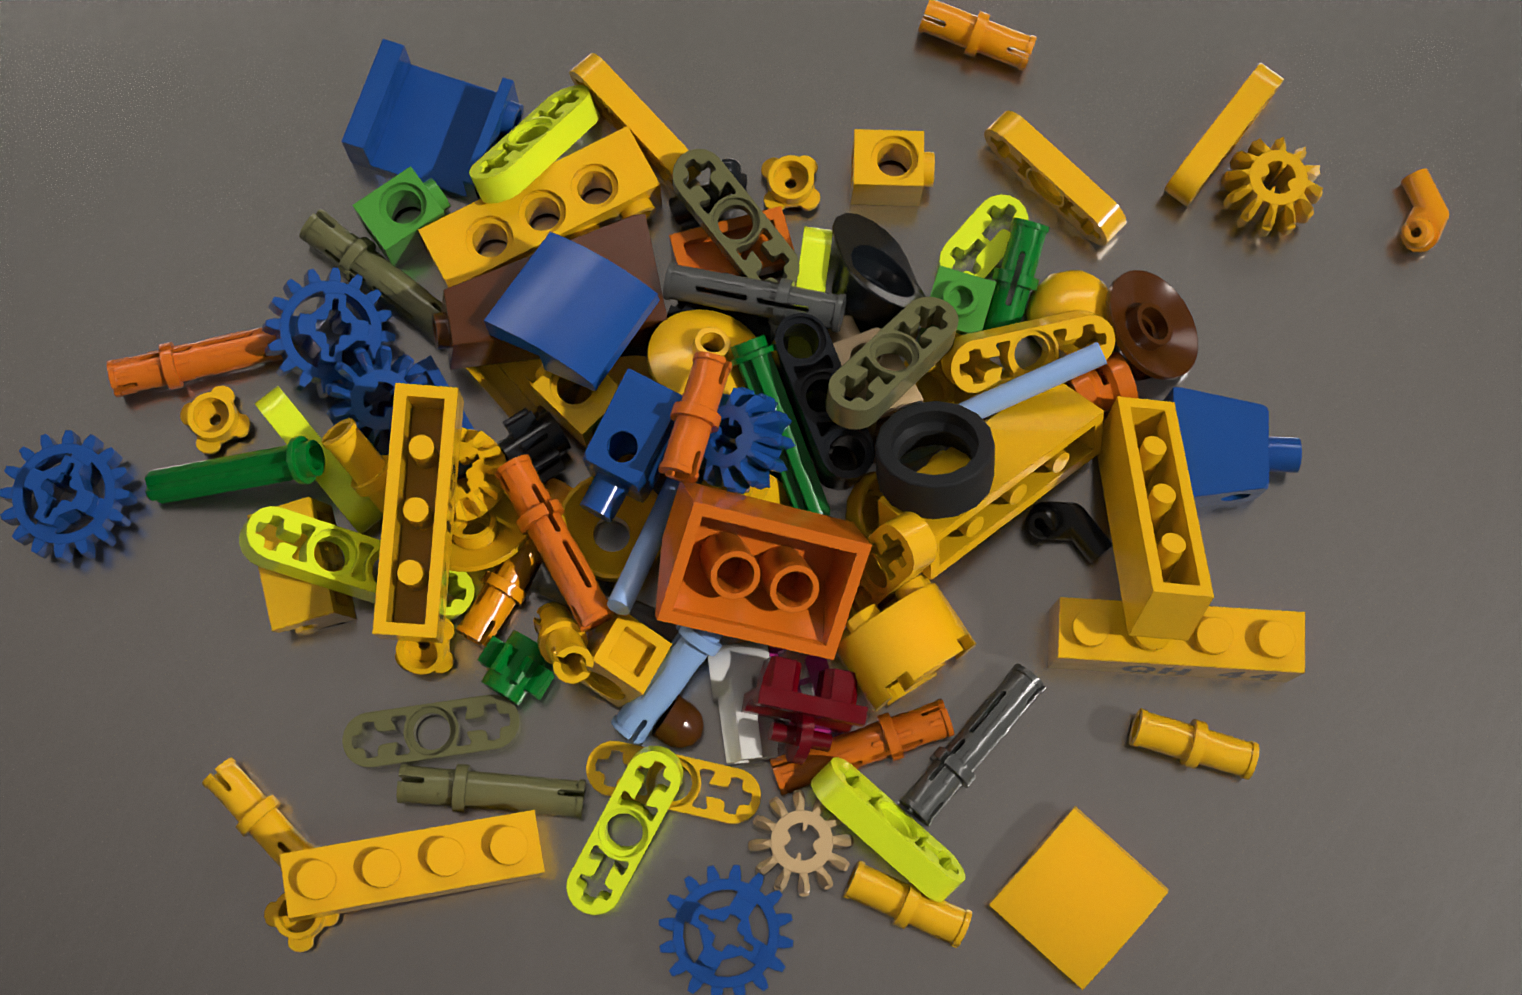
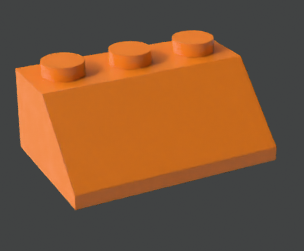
[655,482,872,660]

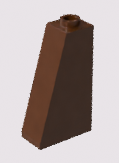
[432,214,668,370]

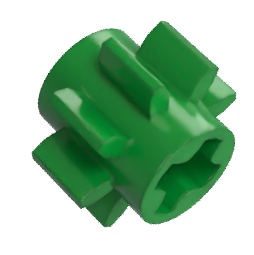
[477,630,555,706]

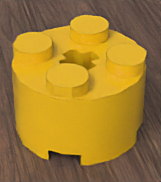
[836,574,976,712]

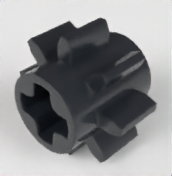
[497,408,572,484]

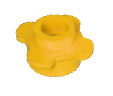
[761,155,820,211]
[180,386,251,455]
[395,618,455,675]
[264,893,340,952]

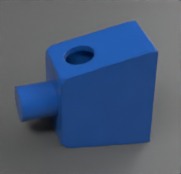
[579,368,683,523]
[1163,387,1302,508]

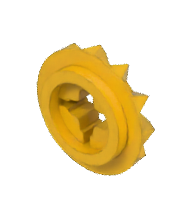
[454,427,507,522]

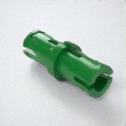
[982,217,1050,331]

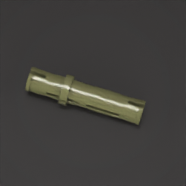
[299,209,442,343]
[396,763,586,819]

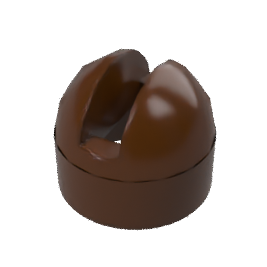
[652,695,704,748]

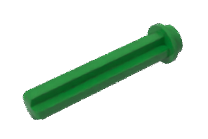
[730,335,830,516]
[145,436,325,504]

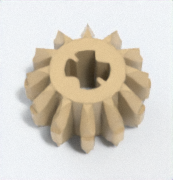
[748,790,854,897]

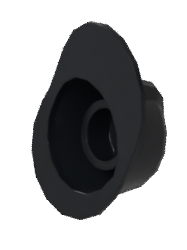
[831,213,926,333]

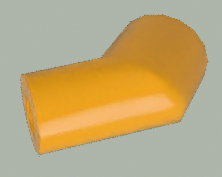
[1401,168,1449,252]

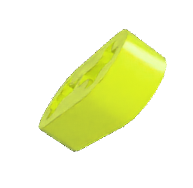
[937,194,1029,279]

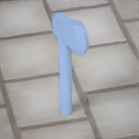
[899,342,1107,465]
[607,477,680,615]

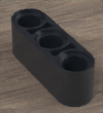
[769,313,875,491]

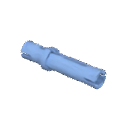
[611,625,723,745]

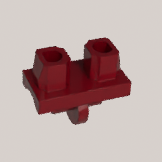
[741,656,868,765]

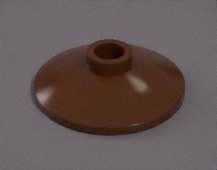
[1106,270,1198,380]

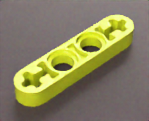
[239,506,475,621]

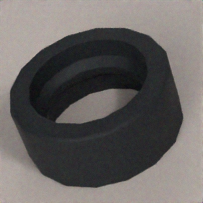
[875,401,995,519]

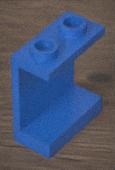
[341,39,524,202]

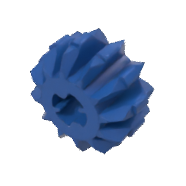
[325,345,428,447]
[700,387,796,494]

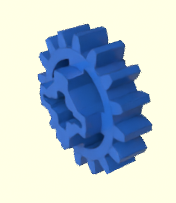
[262,267,396,398]
[0,430,137,563]
[659,865,794,995]

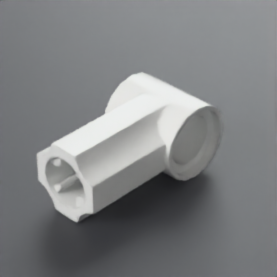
[707,641,778,765]

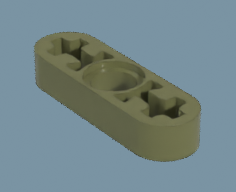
[672,149,799,284]
[825,297,959,429]
[342,694,522,770]

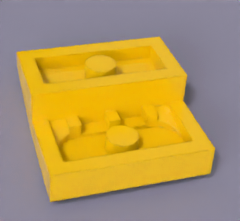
[989,806,1169,990]

